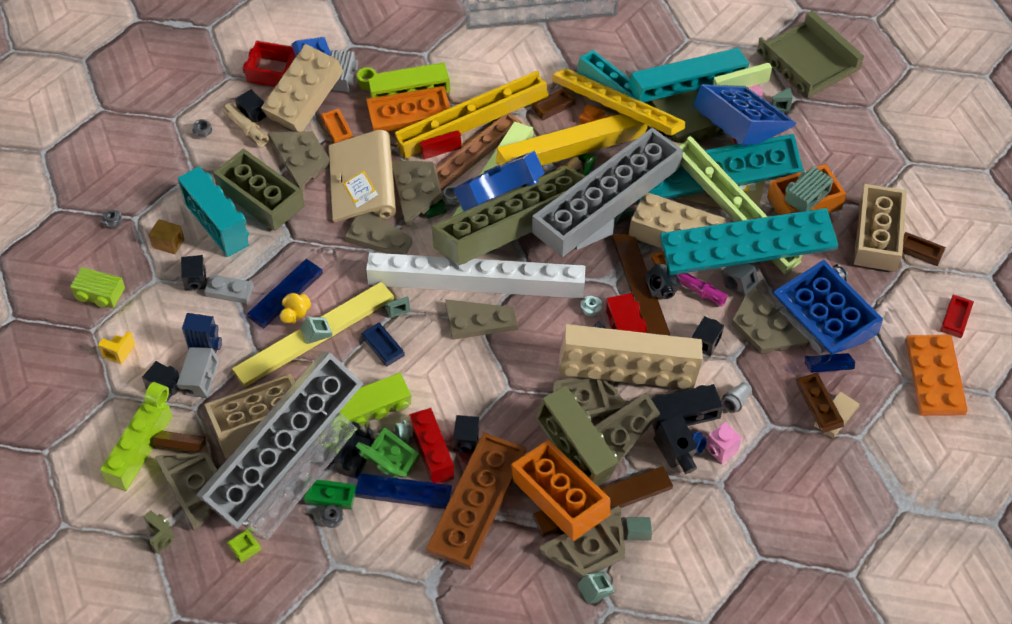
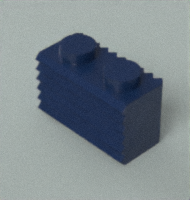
[182,313,222,354]

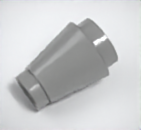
[721,382,752,413]

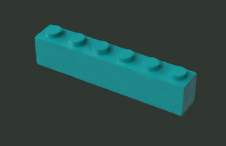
[629,47,749,102]

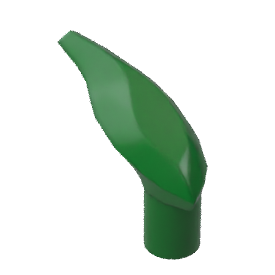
[579,153,597,176]

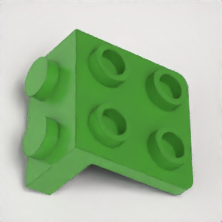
[356,428,422,478]

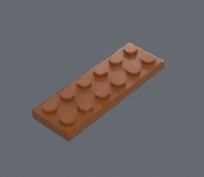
[426,432,526,570]

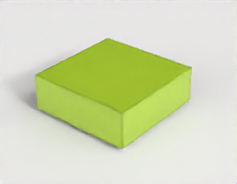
[227,529,262,563]

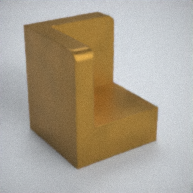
[148,219,185,255]

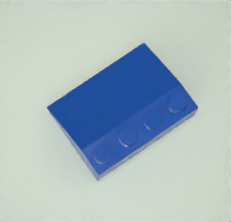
[693,84,796,146]
[773,260,883,355]

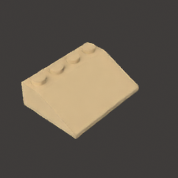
[204,374,295,459]

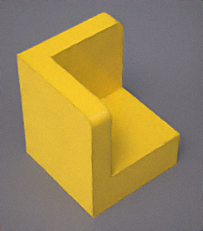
[98,331,135,365]

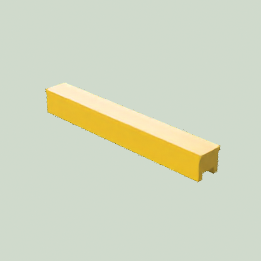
[395,70,549,159]
[495,114,648,166]

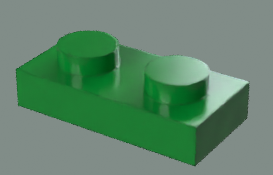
[304,478,356,510]

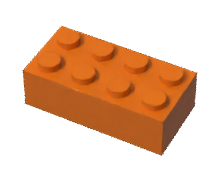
[511,439,610,541]

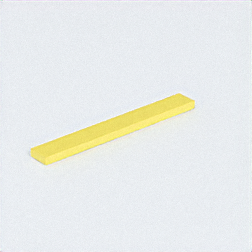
[232,282,394,388]

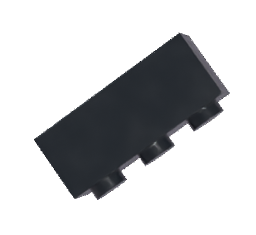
[651,384,723,433]

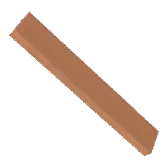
[436,113,522,191]

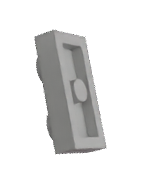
[205,274,254,304]

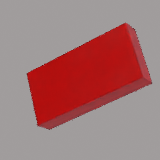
[420,130,462,160]
[940,294,974,338]

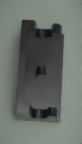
[335,422,376,479]

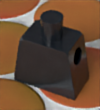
[653,414,697,474]

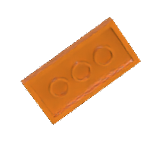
[366,86,450,131]
[905,335,968,416]

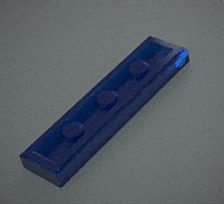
[247,258,323,329]
[355,473,452,509]

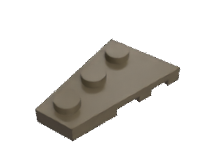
[345,212,413,255]
[445,299,518,340]
[594,393,660,464]

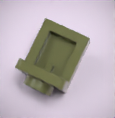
[144,510,175,554]

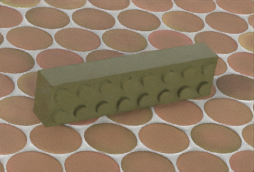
[431,166,586,265]

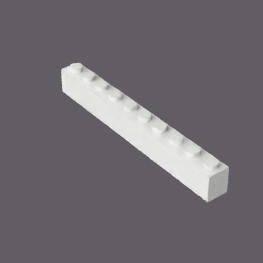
[366,253,585,298]

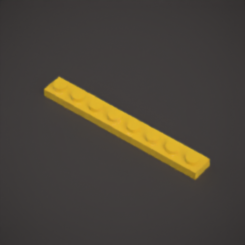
[552,68,685,136]

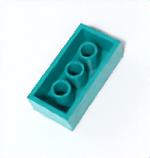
[178,166,249,258]

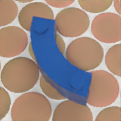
[454,150,545,211]

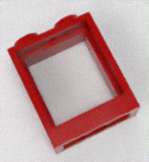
[243,40,296,87]

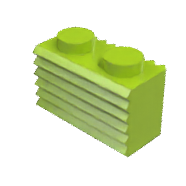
[71,267,125,309]

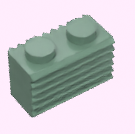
[785,166,833,212]

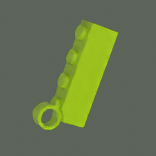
[357,62,450,98]
[317,372,412,452]
[100,382,173,491]

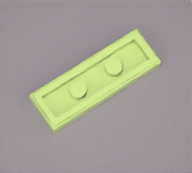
[713,63,772,87]

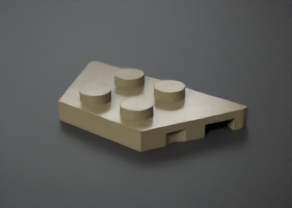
[268,131,330,191]
[392,161,443,227]
[732,287,809,354]
[553,377,630,418]
[155,452,217,531]
[539,506,625,579]

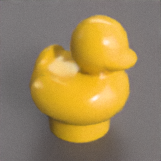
[280,293,311,324]

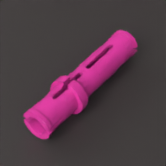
[676,273,728,307]

